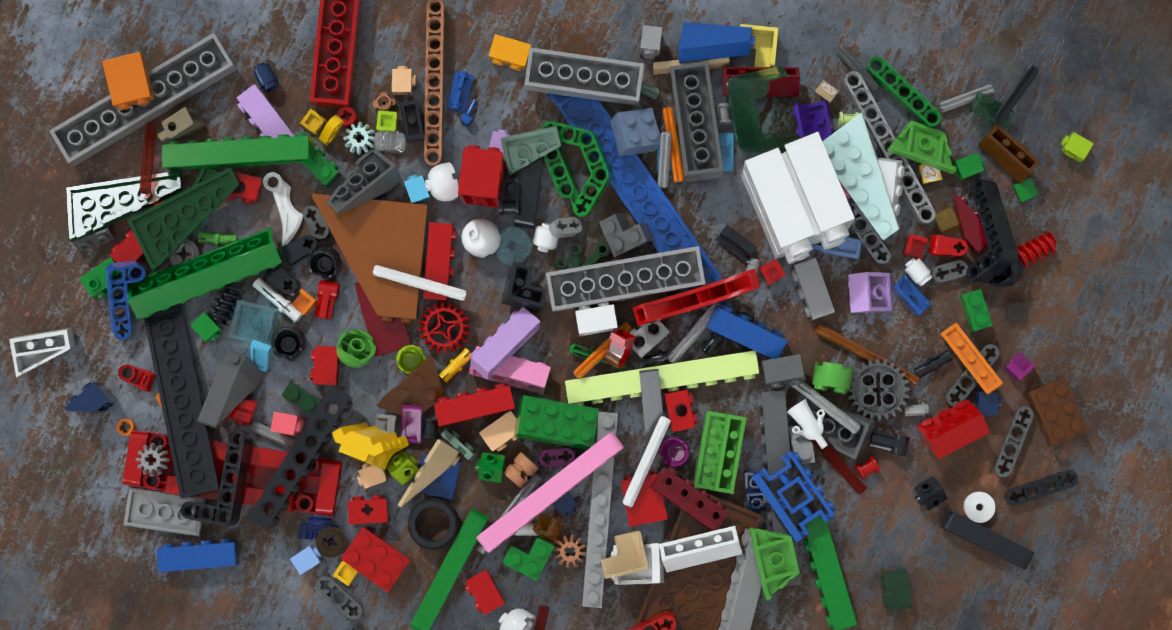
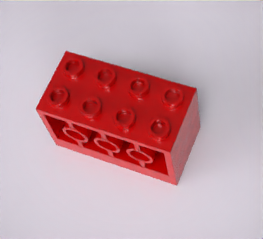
[458,145,507,208]

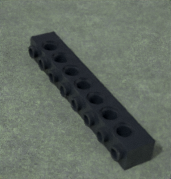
[247,385,353,530]

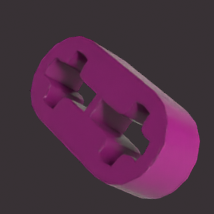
[539,448,575,467]

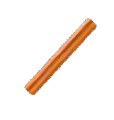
[663,107,684,182]
[573,322,632,379]

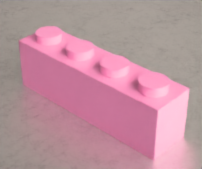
[469,346,551,395]

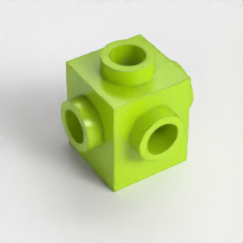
[387,450,419,486]

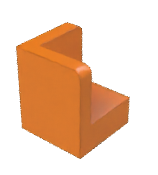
[292,288,317,317]

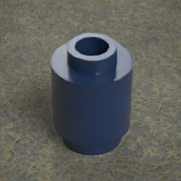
[253,62,278,92]

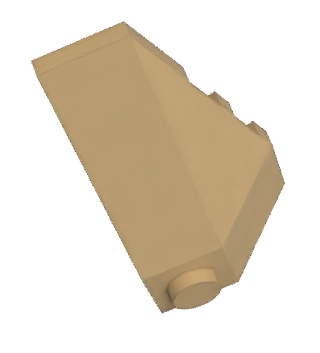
[398,439,461,507]

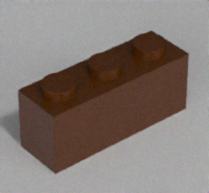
[978,124,1041,184]

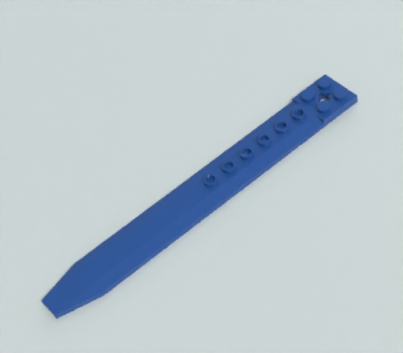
[547,93,734,312]

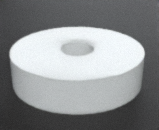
[963,492,995,523]

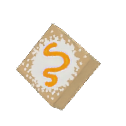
[815,80,839,102]

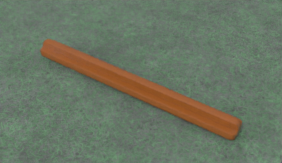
[815,324,919,386]

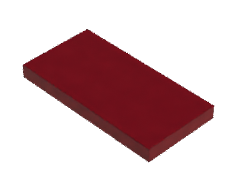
[354,282,411,357]

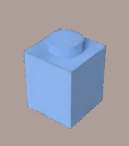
[290,545,323,575]

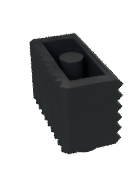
[399,100,425,144]

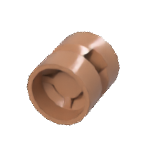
[503,452,539,488]

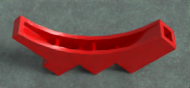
[633,269,761,326]

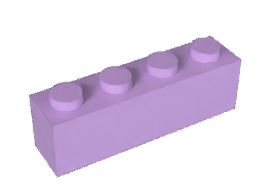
[236,84,294,138]
[470,307,540,380]

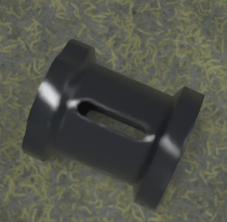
[421,418,438,439]

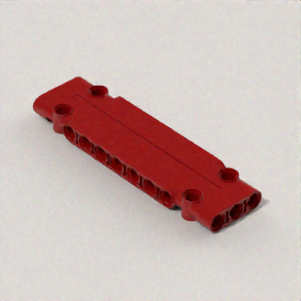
[123,430,342,517]

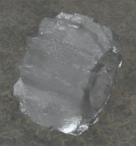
[373,130,406,154]

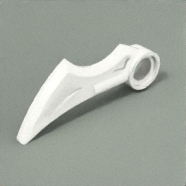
[263,172,303,246]

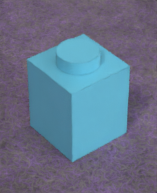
[404,174,431,204]

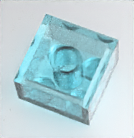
[229,300,279,346]

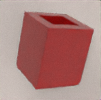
[902,234,929,259]

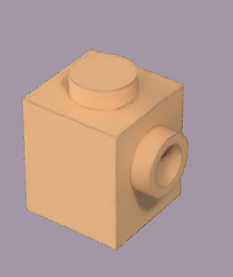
[392,66,416,95]
[357,463,389,489]

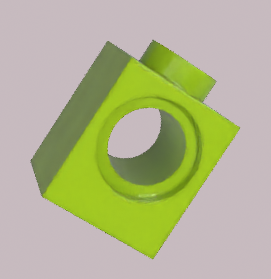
[376,110,400,135]
[1060,132,1094,163]

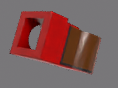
[605,329,636,369]

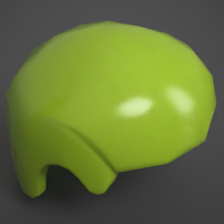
[396,345,425,374]

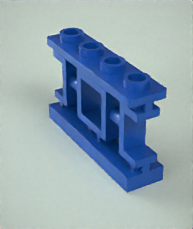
[752,450,836,543]

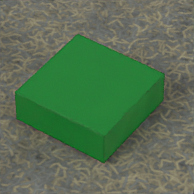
[1012,178,1039,203]

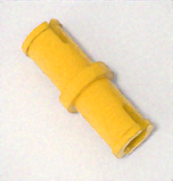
[438,348,472,383]

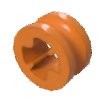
[116,419,136,436]

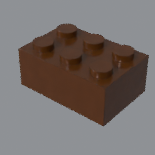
[1025,377,1089,446]

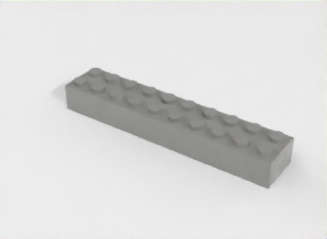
[49,33,238,167]

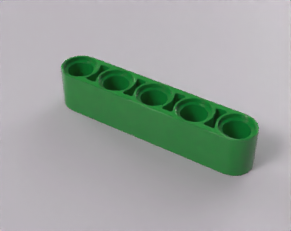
[866,56,941,128]

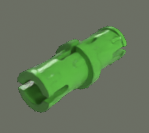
[198,230,238,246]

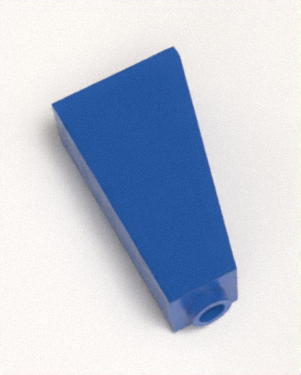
[678,22,755,63]

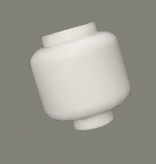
[533,223,559,252]

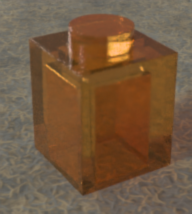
[532,513,565,543]

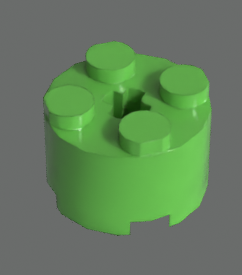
[812,362,853,394]

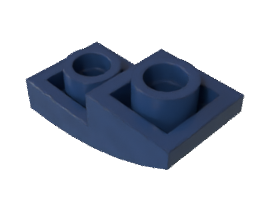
[744,469,767,512]

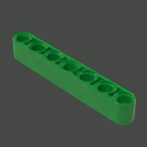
[409,508,489,630]

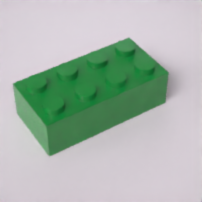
[514,395,599,450]

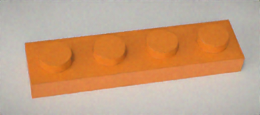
[941,323,1003,396]

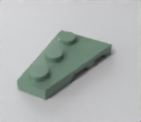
[501,126,562,176]

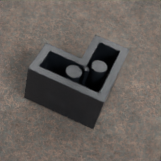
[501,262,547,313]

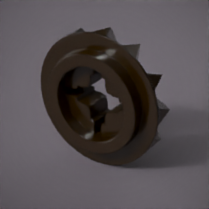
[316,526,347,558]

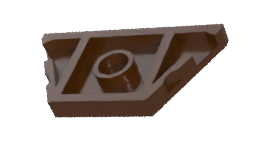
[376,354,444,416]

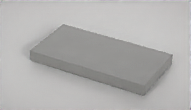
[123,487,206,536]

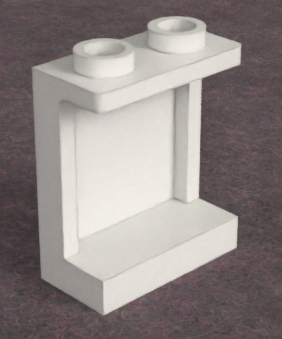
[611,543,664,585]

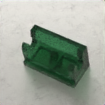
[969,91,1014,129]

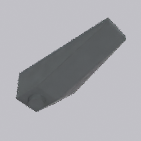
[796,393,876,459]

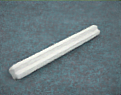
[373,265,466,301]
[622,416,670,507]

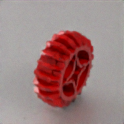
[419,302,471,354]

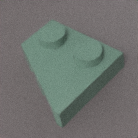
[441,429,476,460]

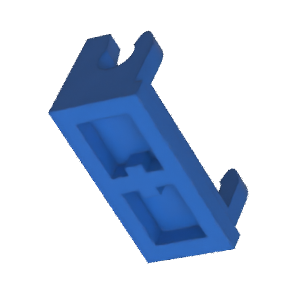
[891,275,931,316]

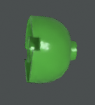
[336,329,376,368]

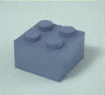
[610,108,661,157]

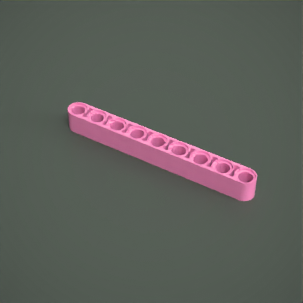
[476,432,624,553]

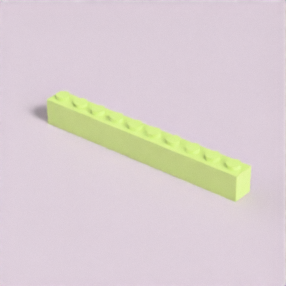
[565,351,759,406]

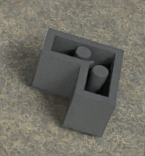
[599,213,654,257]

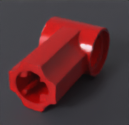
[315,280,340,320]

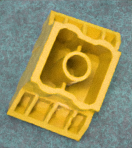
[332,422,409,470]

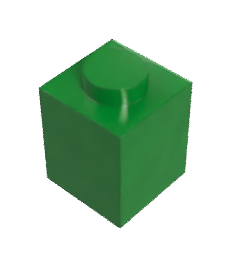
[952,153,985,181]
[190,312,223,343]

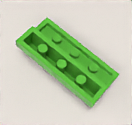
[693,411,746,494]

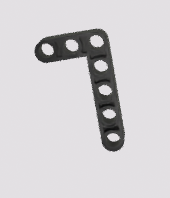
[966,178,1018,283]
[181,430,253,525]

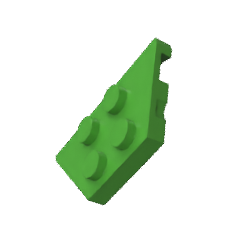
[887,120,956,174]
[749,527,800,600]

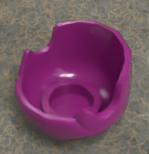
[659,437,690,467]

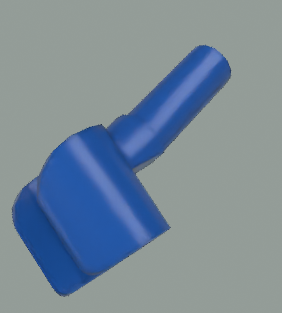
[461,99,477,126]

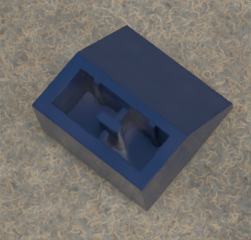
[64,382,118,413]

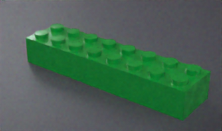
[128,228,282,319]

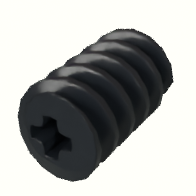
[207,284,245,326]

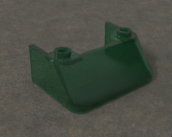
[727,66,797,153]

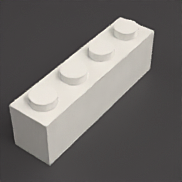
[659,526,742,572]

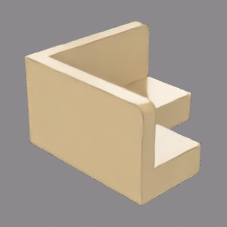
[601,531,649,579]

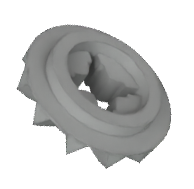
[169,239,200,265]

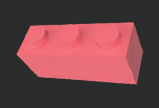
[270,412,308,436]

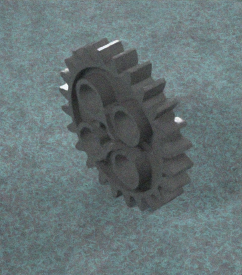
[847,358,911,421]

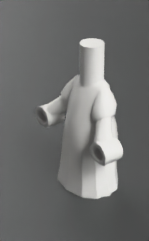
[787,399,828,449]

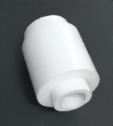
[904,257,932,286]

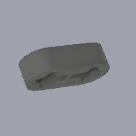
[303,206,330,240]
[931,260,968,283]

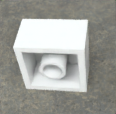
[575,302,618,336]

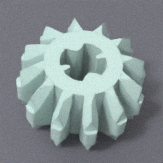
[343,122,376,155]

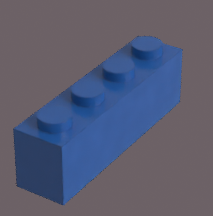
[706,305,788,359]
[157,538,239,572]

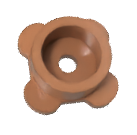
[373,92,396,111]

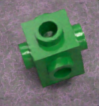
[475,452,505,483]

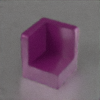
[1003,352,1036,381]

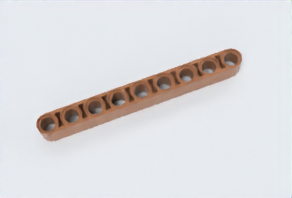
[424,0,445,168]

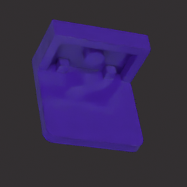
[793,100,834,141]

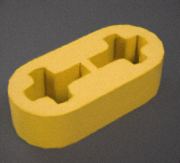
[318,115,344,146]

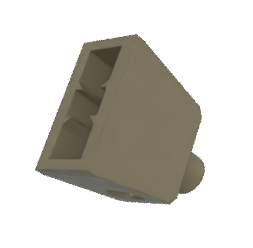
[157,107,206,143]

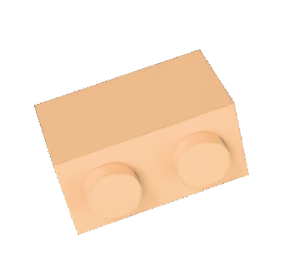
[479,410,518,452]

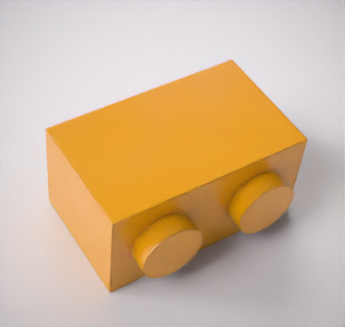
[489,34,532,71]

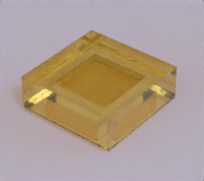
[934,207,959,232]

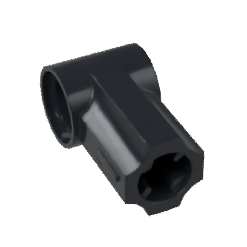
[869,430,910,456]

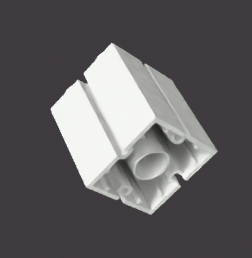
[741,132,855,264]

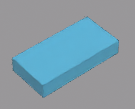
[250,340,271,372]

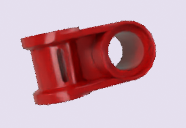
[929,235,968,257]
[118,364,156,393]

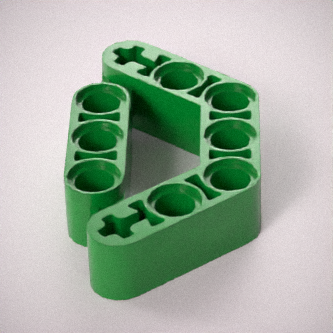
[541,121,613,216]

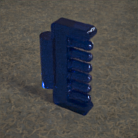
[299,517,339,542]

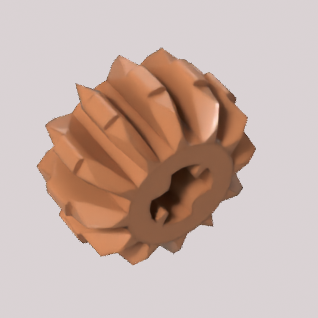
[554,535,587,568]

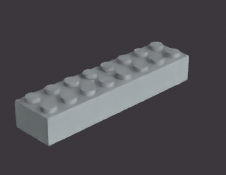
[546,246,706,313]

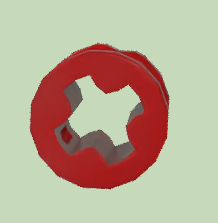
[855,456,880,480]

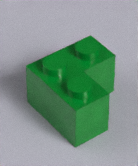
[502,536,555,581]

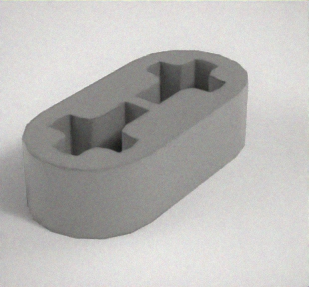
[549,217,582,238]

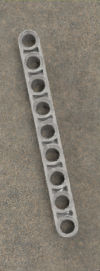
[843,71,935,225]

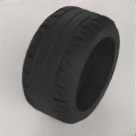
[408,498,460,550]

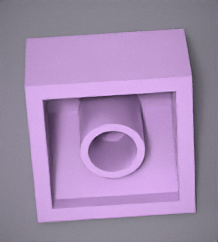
[848,272,893,313]

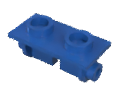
[447,71,474,112]

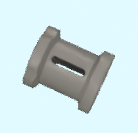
[714,103,732,125]

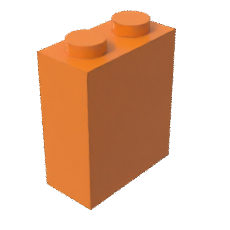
[102,52,155,110]

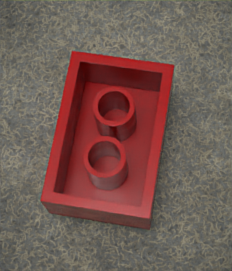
[917,399,990,459]
[340,526,412,592]

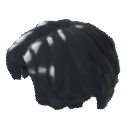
[308,246,342,281]
[272,325,306,361]

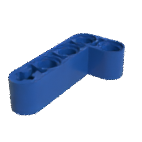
[105,261,145,340]

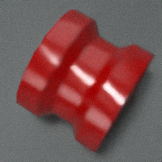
[337,106,358,128]

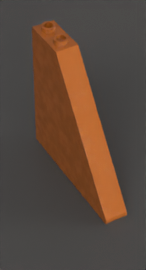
[312,193,428,324]

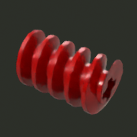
[1017,231,1057,268]

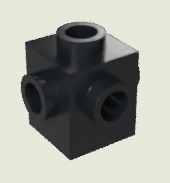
[914,476,948,511]

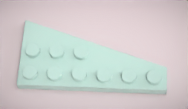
[822,112,900,240]

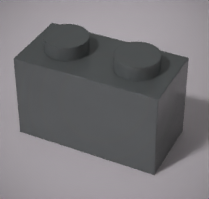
[762,354,806,389]

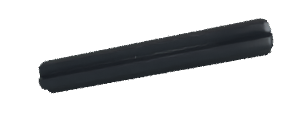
[994,65,1039,124]

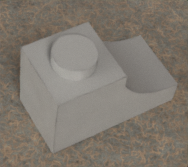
[788,425,815,465]

